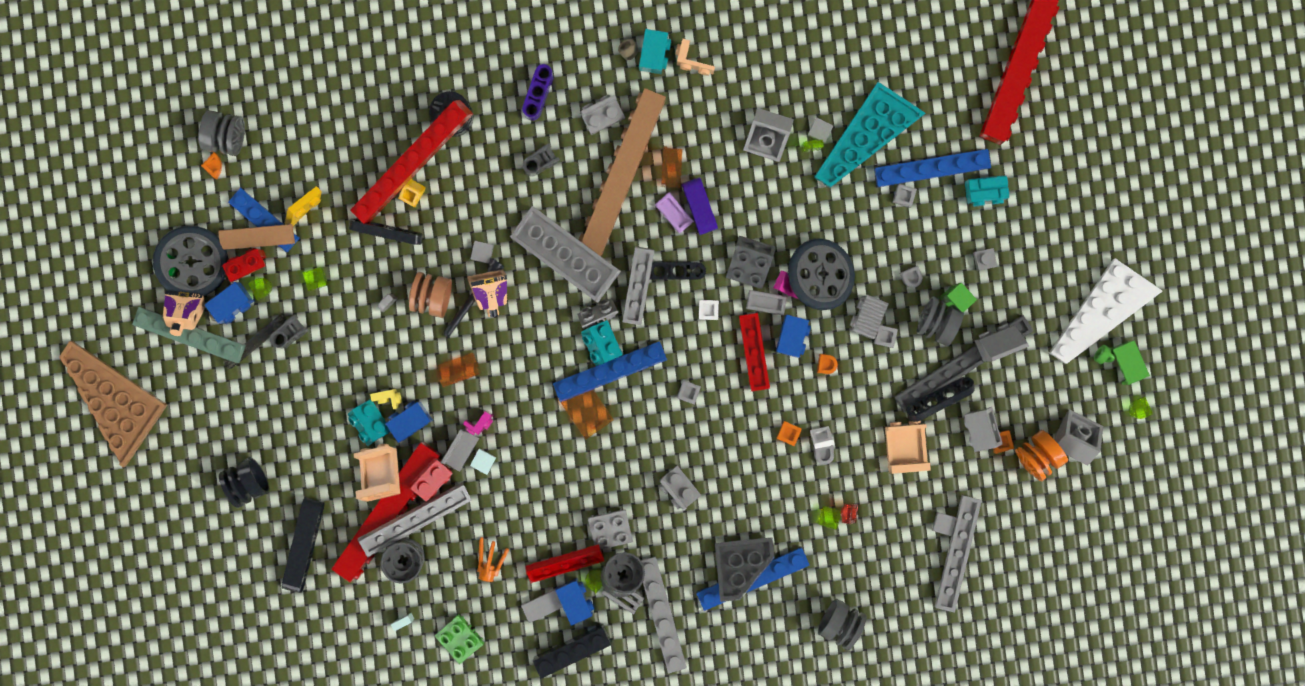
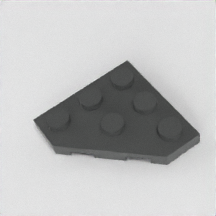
[715,537,775,602]

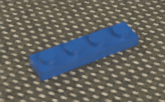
[228,188,300,252]

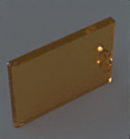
[558,389,614,440]

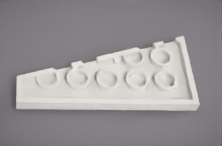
[1049,258,1162,364]

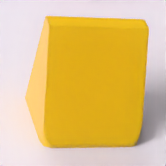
[398,179,426,208]

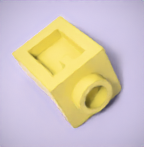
[370,389,402,409]

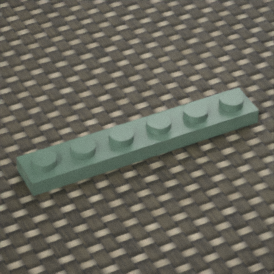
[132,307,246,363]

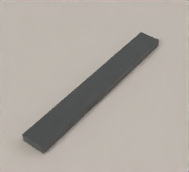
[893,315,1033,413]

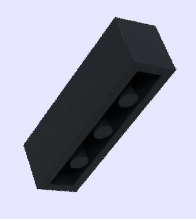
[533,624,612,679]

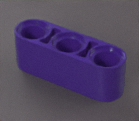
[522,64,553,121]
[682,177,718,235]

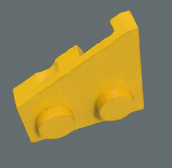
[285,186,322,226]

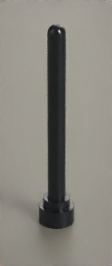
[444,258,505,337]

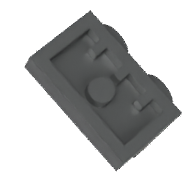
[726,235,775,289]

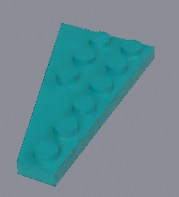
[814,82,926,188]

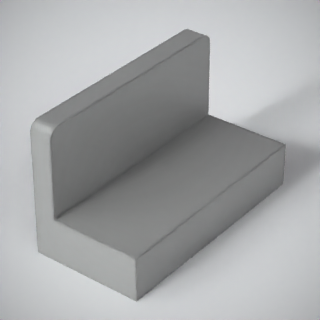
[441,429,480,472]

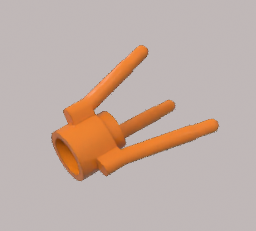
[477,537,509,582]

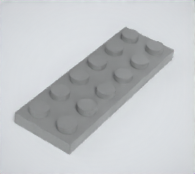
[510,206,621,303]

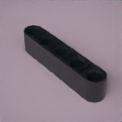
[281,497,325,593]

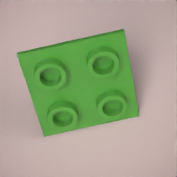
[435,614,484,665]

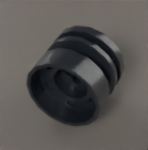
[429,91,474,137]
[219,457,270,508]

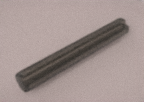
[224,315,287,369]

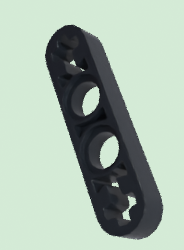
[349,218,423,245]
[649,262,706,280]
[906,377,975,422]

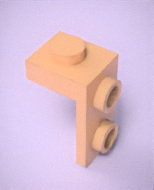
[675,39,715,76]

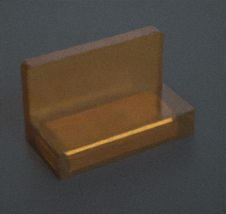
[661,146,682,188]
[438,353,481,387]

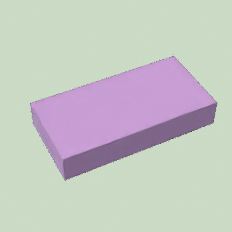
[655,192,694,234]

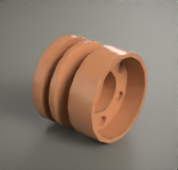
[409,272,452,318]

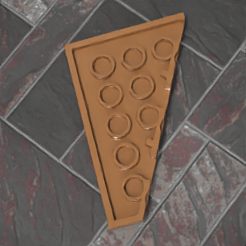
[59,341,167,467]

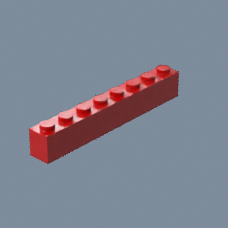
[979,0,1059,145]
[350,100,473,224]
[331,442,442,582]

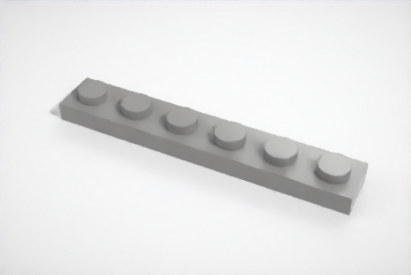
[358,483,472,557]
[935,495,982,613]
[641,556,687,674]

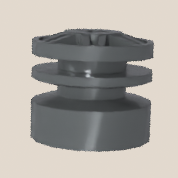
[199,110,245,156]
[916,297,964,346]
[381,537,425,584]
[601,552,645,598]
[818,599,867,651]

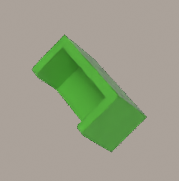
[939,283,977,312]
[1111,340,1150,385]

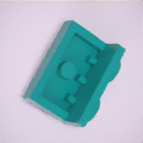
[581,320,623,366]
[348,399,390,446]

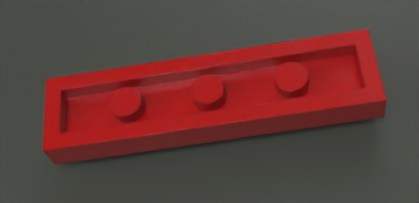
[739,313,770,392]
[525,544,604,583]

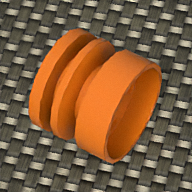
[1015,430,1068,482]

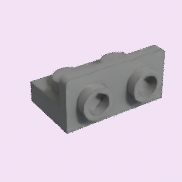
[580,95,625,135]
[659,465,701,511]

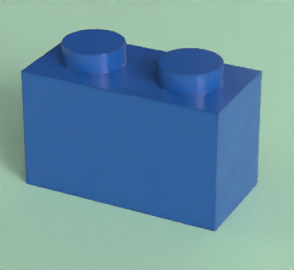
[205,282,254,324]
[775,315,811,358]
[385,401,433,443]
[555,578,595,626]

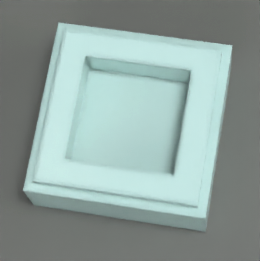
[470,449,496,475]
[391,613,414,631]

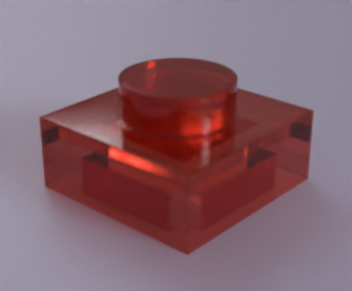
[841,503,858,524]

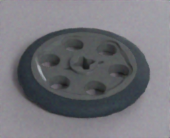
[153,226,229,296]
[788,238,855,310]

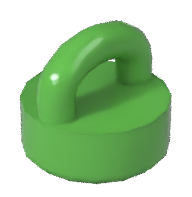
[1094,345,1115,364]

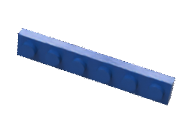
[874,149,991,188]
[553,341,667,402]
[696,547,810,611]

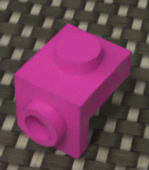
[773,270,798,299]
[463,411,493,435]

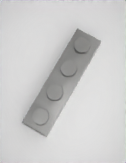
[622,246,654,325]

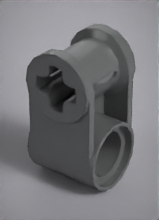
[523,144,560,177]
[270,315,308,349]

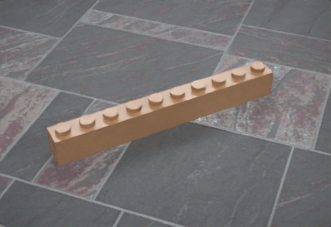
[578,88,666,257]

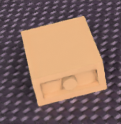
[885,421,931,474]
[354,444,400,502]

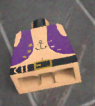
[467,269,507,317]
[163,290,205,336]

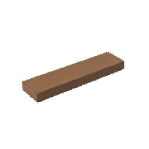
[218,224,295,250]

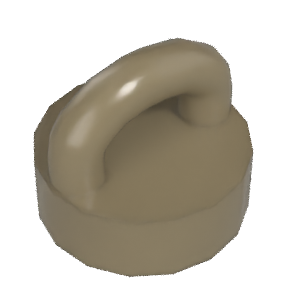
[618,39,638,60]

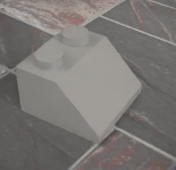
[743,108,794,162]
[975,323,1029,362]
[1055,409,1103,466]

